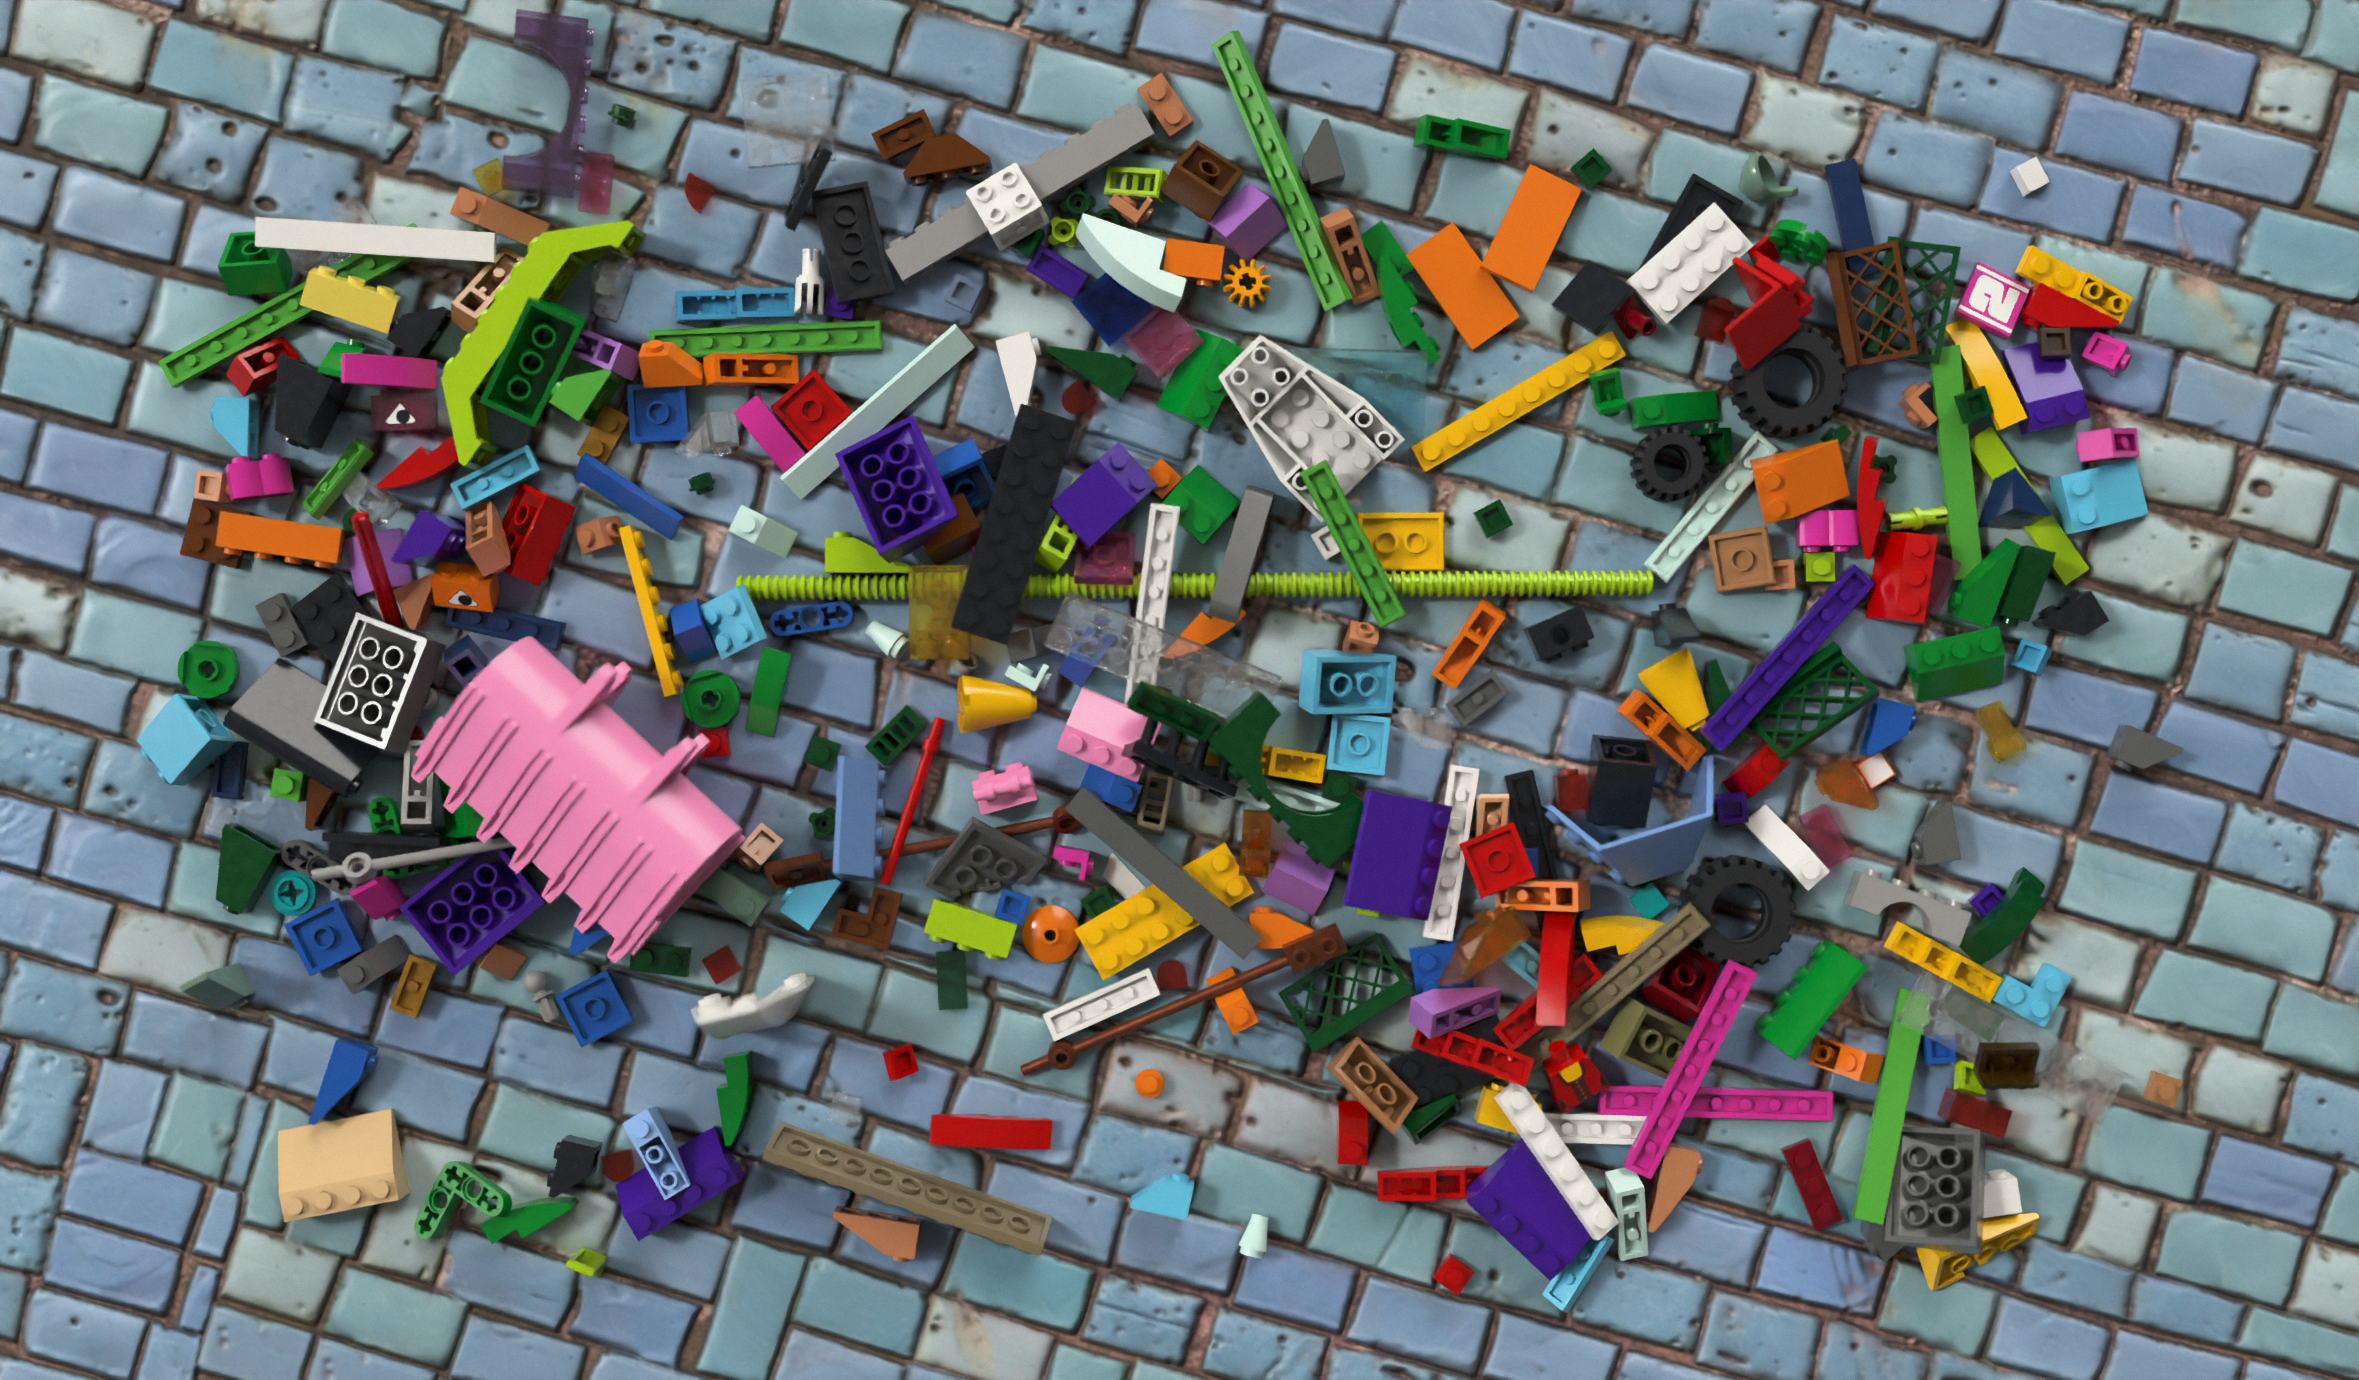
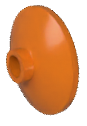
[1022,905,1079,963]

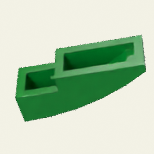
[1413,114,1511,160]
[746,646,795,738]
[716,1051,753,1147]
[480,1197,579,1244]

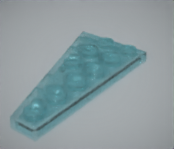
[1281,347,1427,439]

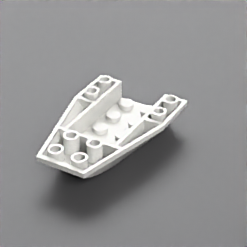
[1218,335,1405,523]
[691,972,815,1040]

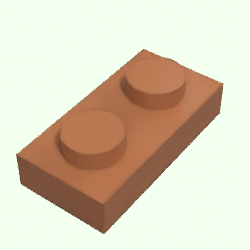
[1137,72,1194,139]

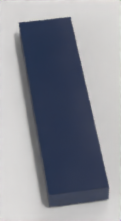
[1824,159,1881,280]
[445,607,566,651]

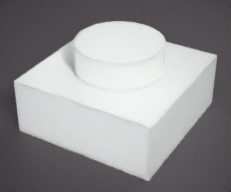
[1311,526,1340,560]

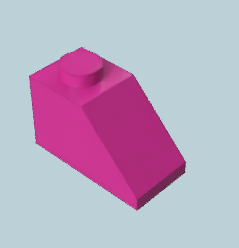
[2076,428,2139,462]
[349,875,407,921]

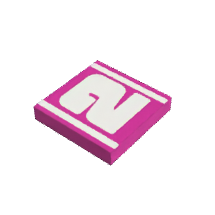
[1954,262,2031,340]

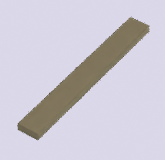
[1514,902,1710,1074]

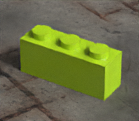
[923,897,1019,961]

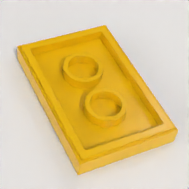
[1356,513,1444,571]

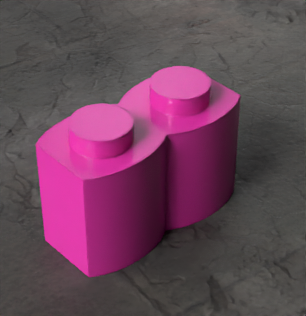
[225,453,294,502]
[1795,510,1859,552]

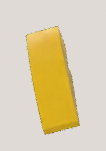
[1579,915,1664,955]

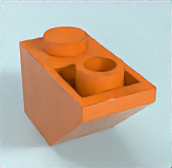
[1809,1036,1884,1084]

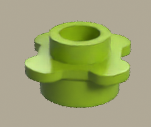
[1048,217,1079,248]

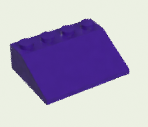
[835,415,959,563]
[1342,789,1452,921]
[399,832,547,976]
[1466,1138,1591,1281]

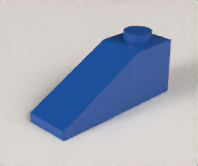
[309,1036,379,1125]

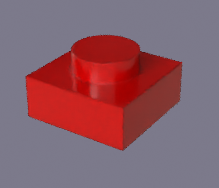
[697,726,732,759]
[883,1044,919,1081]
[1433,1253,1474,1296]

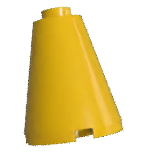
[1637,647,1709,731]
[957,675,1037,733]

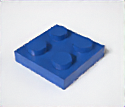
[627,384,691,444]
[284,898,365,976]
[1409,939,1474,995]
[555,968,635,1048]

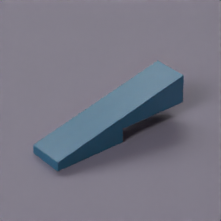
[675,287,796,323]

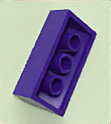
[615,1126,745,1241]

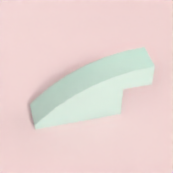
[1075,213,1186,313]

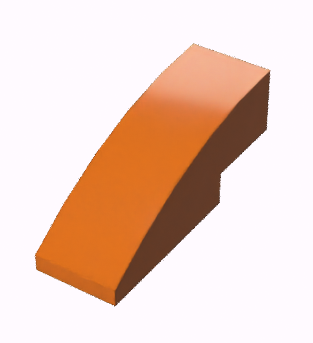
[1431,596,1506,690]
[1162,608,1247,658]
[1616,689,1707,771]

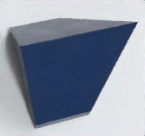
[1978,467,2051,527]

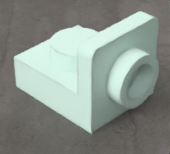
[1005,663,1052,692]

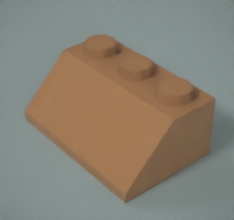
[1325,1036,1418,1134]

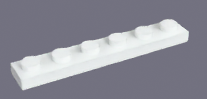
[1422,764,1480,941]
[1494,1083,1619,1241]

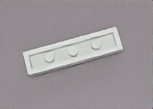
[1043,967,1161,1042]
[1542,1111,1647,1145]

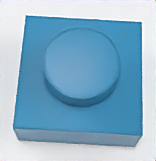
[2010,638,2052,676]

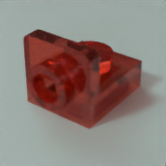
[1694,297,1738,345]

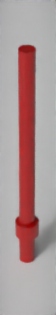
[879,717,946,886]

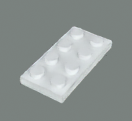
[1626,202,1754,325]

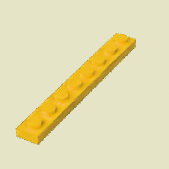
[1410,330,1626,473]

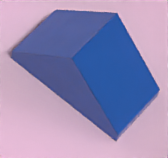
[669,598,718,663]

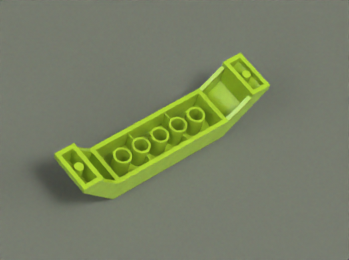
[441,220,646,470]

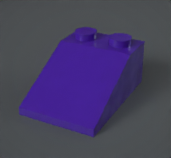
[2001,342,2090,435]
[1050,442,1158,549]

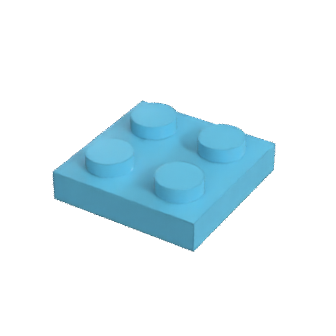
[699,584,767,660]
[1326,714,1391,776]

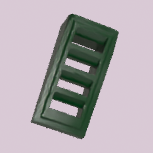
[865,705,928,767]
[1401,1094,1461,1145]

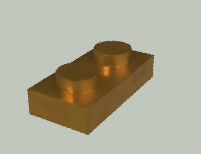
[576,404,629,466]
[389,953,440,1019]

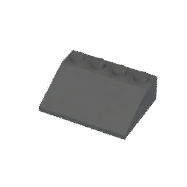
[314,612,446,754]
[1885,1126,1986,1255]

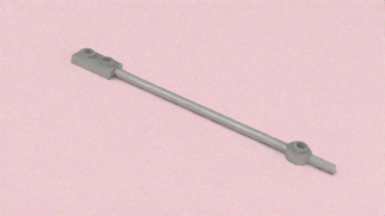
[312,837,515,884]

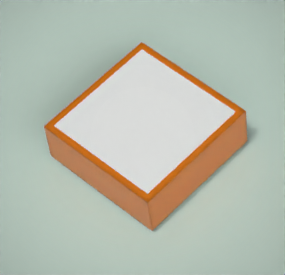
[1853,751,1896,790]

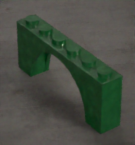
[1208,690,1364,868]

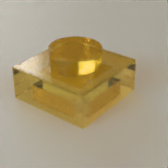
[472,158,512,197]

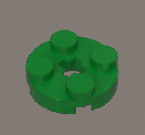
[1769,219,1830,266]
[178,641,240,698]
[681,670,741,728]

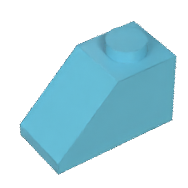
[210,397,260,459]
[780,877,844,931]
[1129,1172,1194,1221]

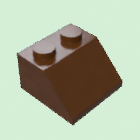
[1161,140,1244,222]

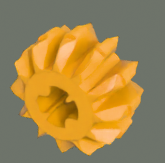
[1223,259,1272,309]

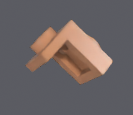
[1898,381,1938,429]
[574,516,623,555]
[1342,620,1379,653]

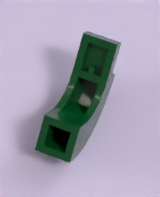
[1958,867,2045,965]

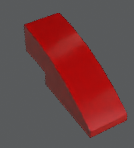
[377,436,462,491]

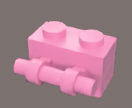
[972,761,1039,815]

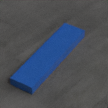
[574,453,683,540]

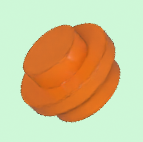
[1135,1069,1164,1098]

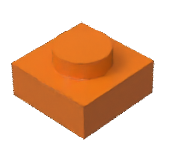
[1147,459,1182,500]

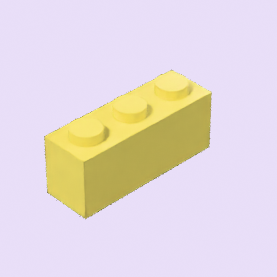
[299,266,401,334]

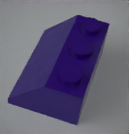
[391,509,469,567]

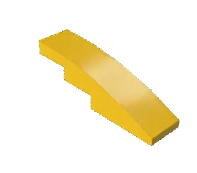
[1945,319,2028,431]
[1204,742,1327,784]
[1883,921,2003,1004]

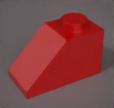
[226,336,301,397]
[1721,741,1790,800]
[1336,1100,1368,1165]

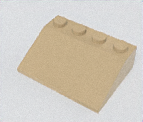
[278,1108,410,1222]

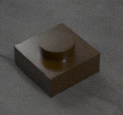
[2037,327,2072,360]

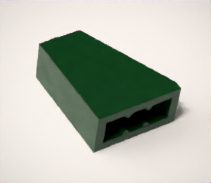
[1994,545,2056,627]
[216,823,282,915]

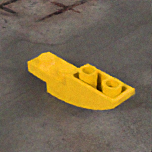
[2015,245,2133,324]

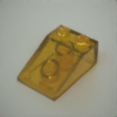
[909,565,971,660]

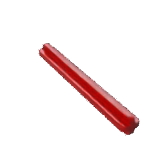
[351,512,404,628]

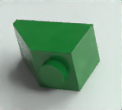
[318,339,374,380]

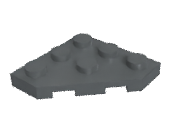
[925,816,1046,898]

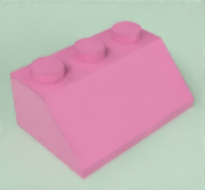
[1056,687,1162,783]

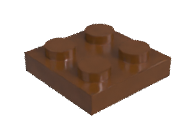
[180,498,254,569]

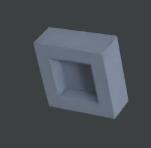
[944,273,984,313]

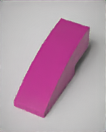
[341,353,437,391]
[734,395,806,473]

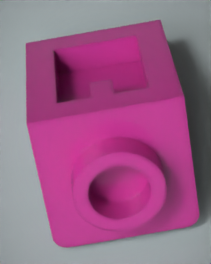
[2081,331,2132,378]
[1053,844,1095,881]

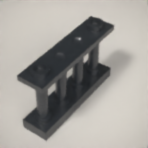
[1121,686,1238,800]

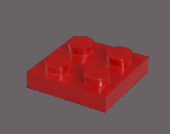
[770,369,853,451]
[1459,822,1536,899]

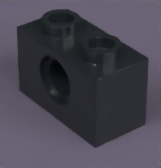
[1523,605,1595,664]

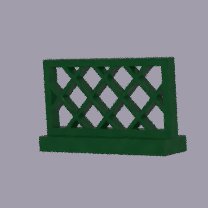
[1867,236,1961,364]
[1746,641,1880,762]
[1278,933,1414,1053]

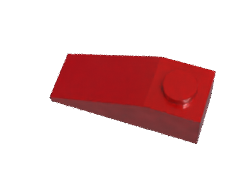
[2017,283,2119,332]

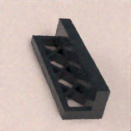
[322,831,450,866]

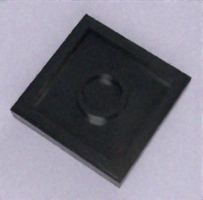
[1552,260,1634,336]

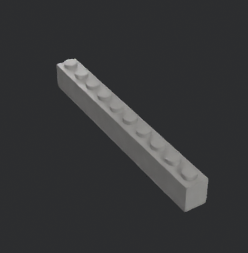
[885,103,1155,285]

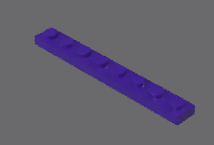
[1698,564,1875,751]

